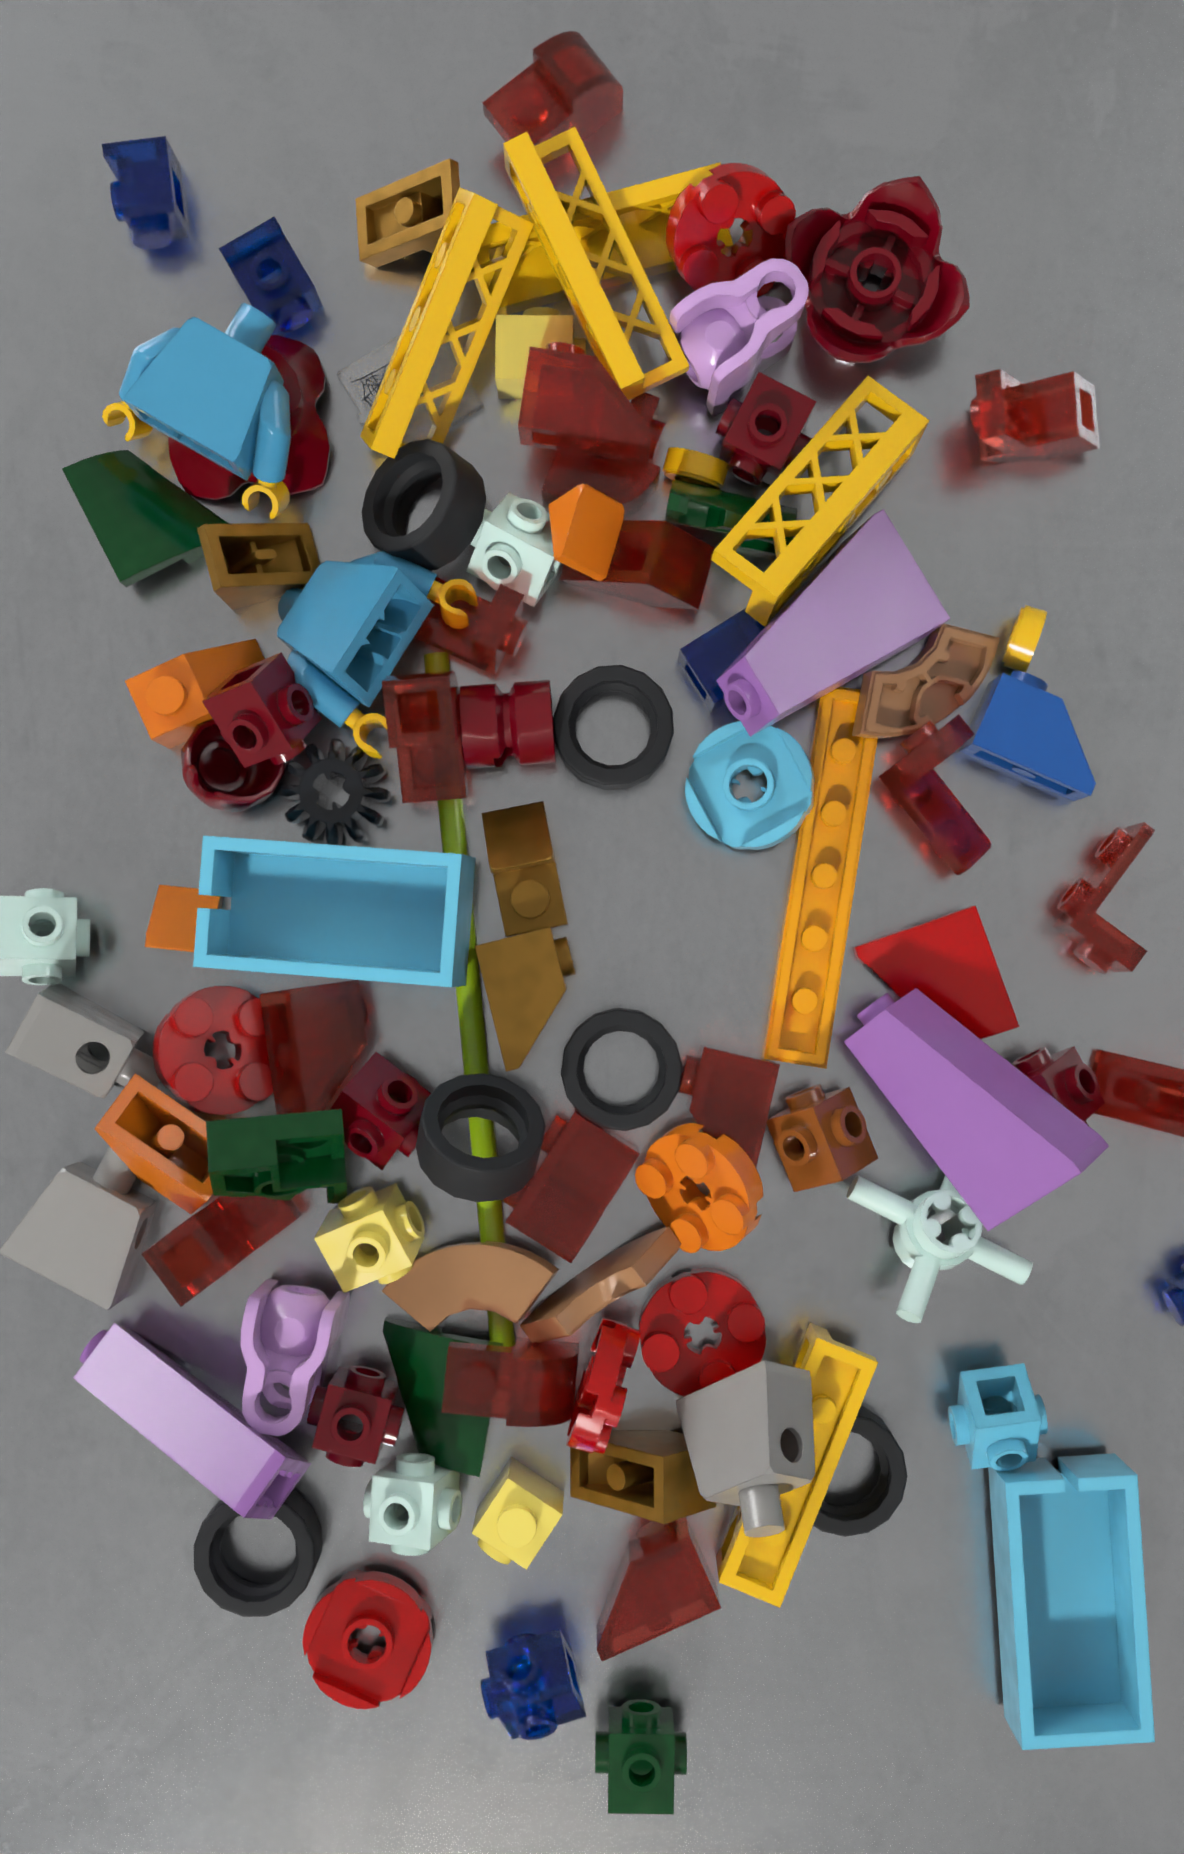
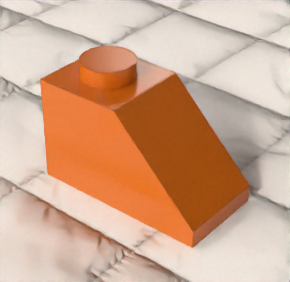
[125,639,266,749]
[94,1073,213,1214]

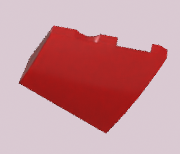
[852,905,1020,1039]

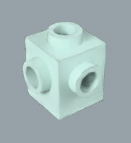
[466,492,562,607]
[0,888,90,986]
[363,1453,462,1556]

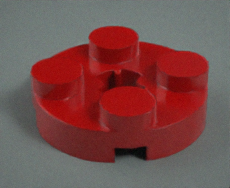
[666,163,796,298]
[153,986,286,1115]
[639,1267,766,1397]
[566,1317,641,1454]
[302,1569,434,1710]

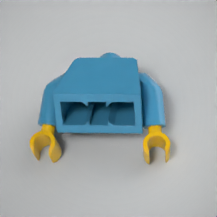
[102,303,291,519]
[277,551,478,759]

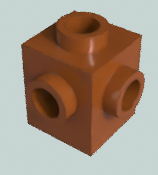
[765,1084,879,1192]

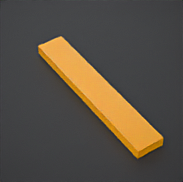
[762,687,878,1069]

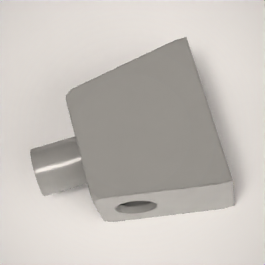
[5,983,160,1099]
[0,1146,156,1310]
[676,1360,815,1537]

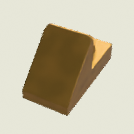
[355,158,460,268]
[481,801,568,937]

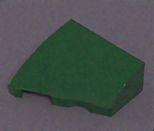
[62,450,229,587]
[665,479,797,556]
[206,1109,347,1204]
[383,1317,503,1477]

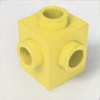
[314,1183,425,1293]

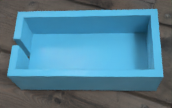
[193,836,476,987]
[988,1453,1155,1750]

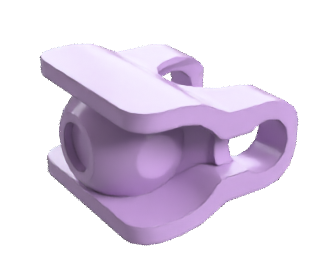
[669,258,809,416]
[241,1279,350,1436]

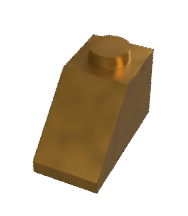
[475,927,576,1072]
[570,1430,716,1524]

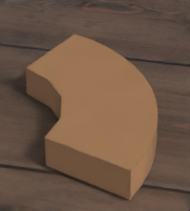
[852,623,1000,738]
[520,1226,681,1343]
[382,1241,559,1332]

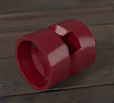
[459,680,556,769]

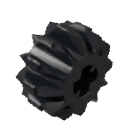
[280,738,391,845]

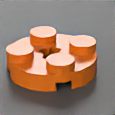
[635,1123,763,1253]

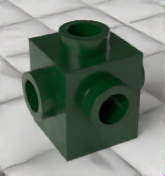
[595,1699,687,1814]

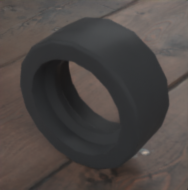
[361,439,487,571]
[553,665,674,790]
[561,1008,683,1131]
[416,1073,546,1202]
[813,1406,908,1537]
[194,1489,322,1617]

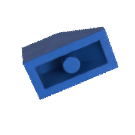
[959,671,1096,801]

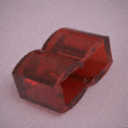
[503,1109,640,1263]

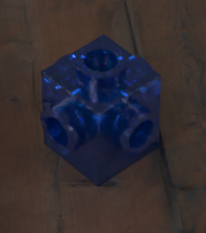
[480,1629,586,1740]

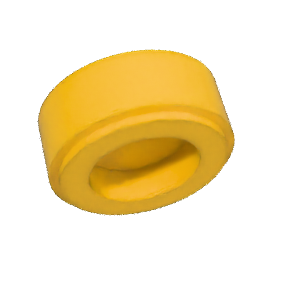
[662,447,728,490]
[1002,605,1047,672]

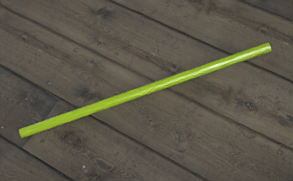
[423,652,516,1348]

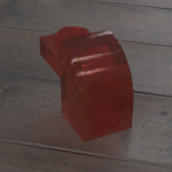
[482,31,623,146]
[970,369,1100,463]
[541,392,666,519]
[382,670,469,803]
[141,1196,302,1307]
[442,1337,579,1427]

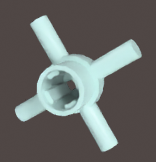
[846,1175,1033,1323]

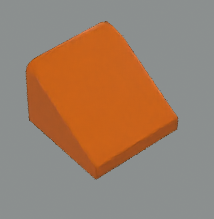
[548,484,625,582]
[145,885,223,952]

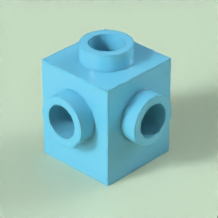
[948,1363,1048,1471]

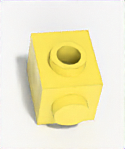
[495,307,586,399]
[472,1457,564,1570]

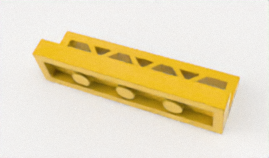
[503,127,690,405]
[477,162,733,318]
[360,187,534,459]
[711,376,930,627]
[716,1323,878,1608]

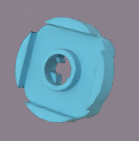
[685,721,815,850]

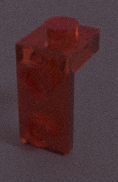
[414,577,529,675]
[879,714,992,875]
[1053,822,1155,974]

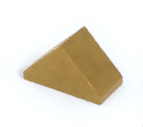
[197,523,320,610]

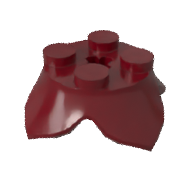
[785,176,970,363]
[168,335,330,500]

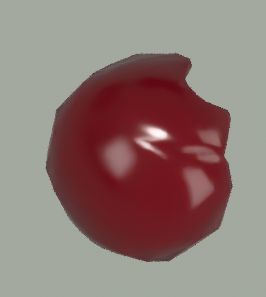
[181,719,285,812]

